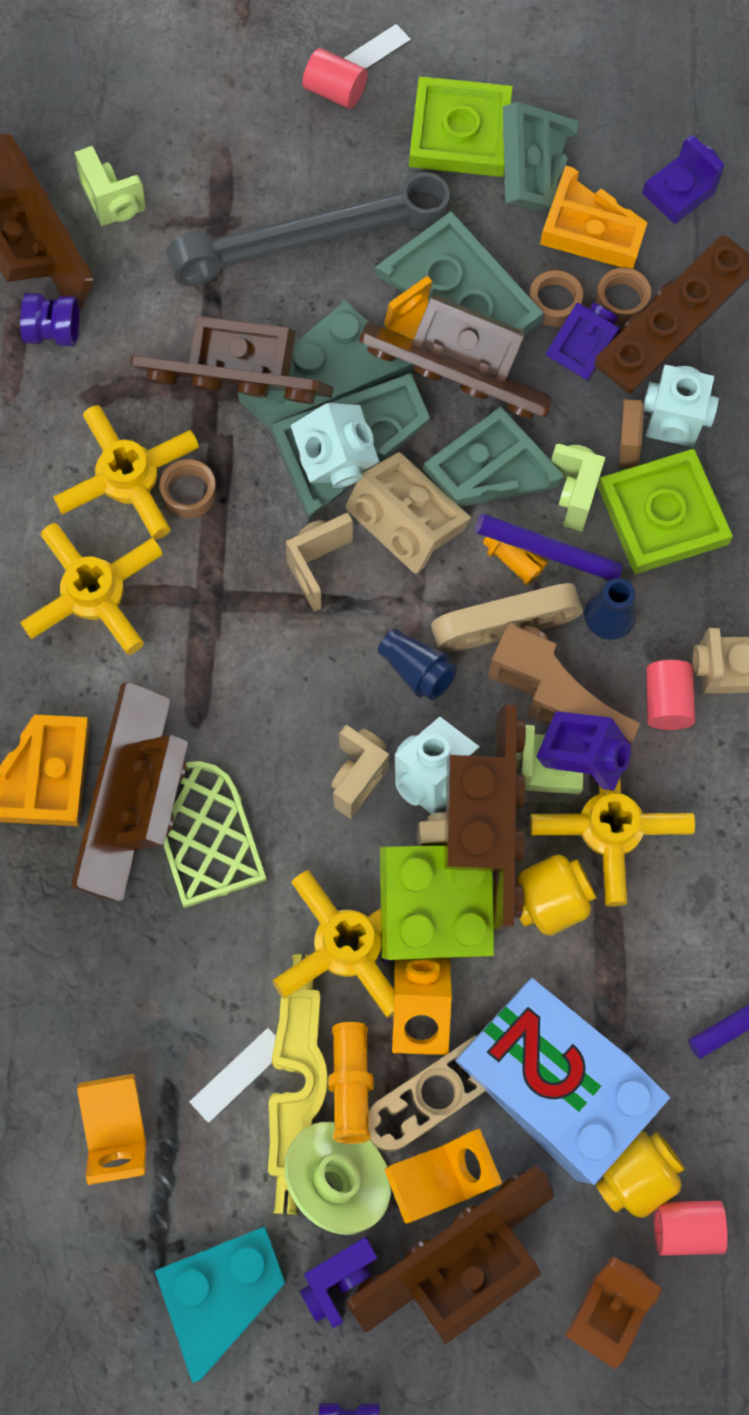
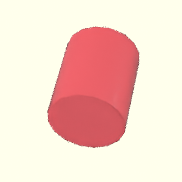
[302,48,368,110]
[646,660,695,730]
[653,1200,728,1256]

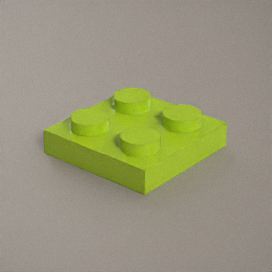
[409,76,513,177]
[597,449,733,575]
[380,845,494,960]

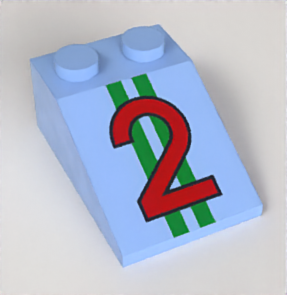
[454,978,670,1185]

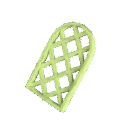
[164,761,267,908]

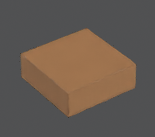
[619,399,644,469]

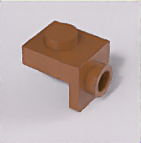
[564,1257,662,1370]

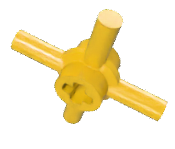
[52,405,199,540]
[19,523,163,655]
[530,778,695,906]
[272,870,394,1018]

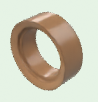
[595,267,651,324]
[529,270,583,327]
[159,459,217,518]

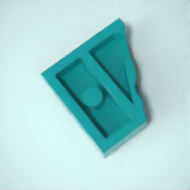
[155,1226,286,1383]

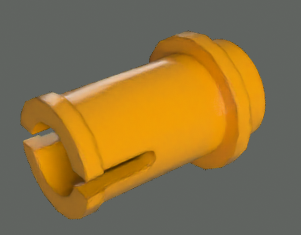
[483,524,549,586]

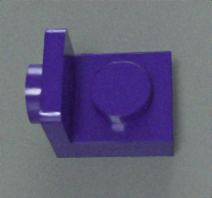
[642,135,724,224]
[545,302,621,382]
[536,711,631,791]
[299,1237,377,1329]

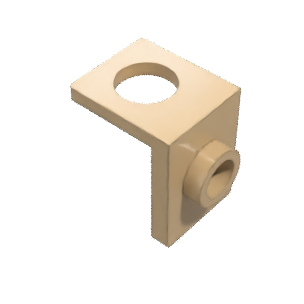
[285,513,353,612]

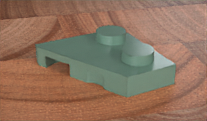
[503,102,578,211]
[423,406,564,507]

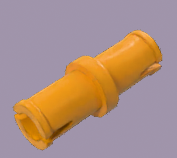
[328,1022,374,1144]

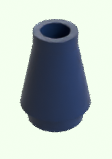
[584,578,636,640]
[377,628,457,700]

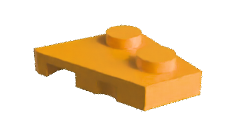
[540,165,648,269]
[0,714,90,827]

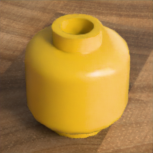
[516,854,597,936]
[596,1131,685,1218]

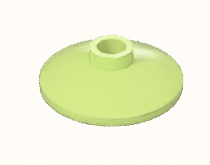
[285,1122,391,1235]

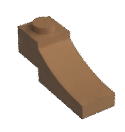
[488,623,641,744]

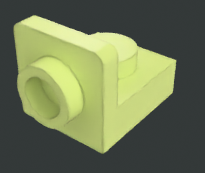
[74,146,146,226]
[551,444,605,532]
[516,725,583,795]

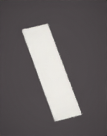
[344,24,411,68]
[189,1028,276,1123]

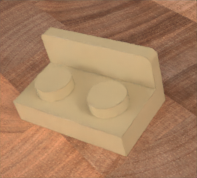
[346,452,471,573]

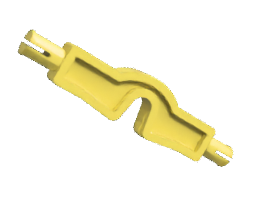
[268,954,328,1215]

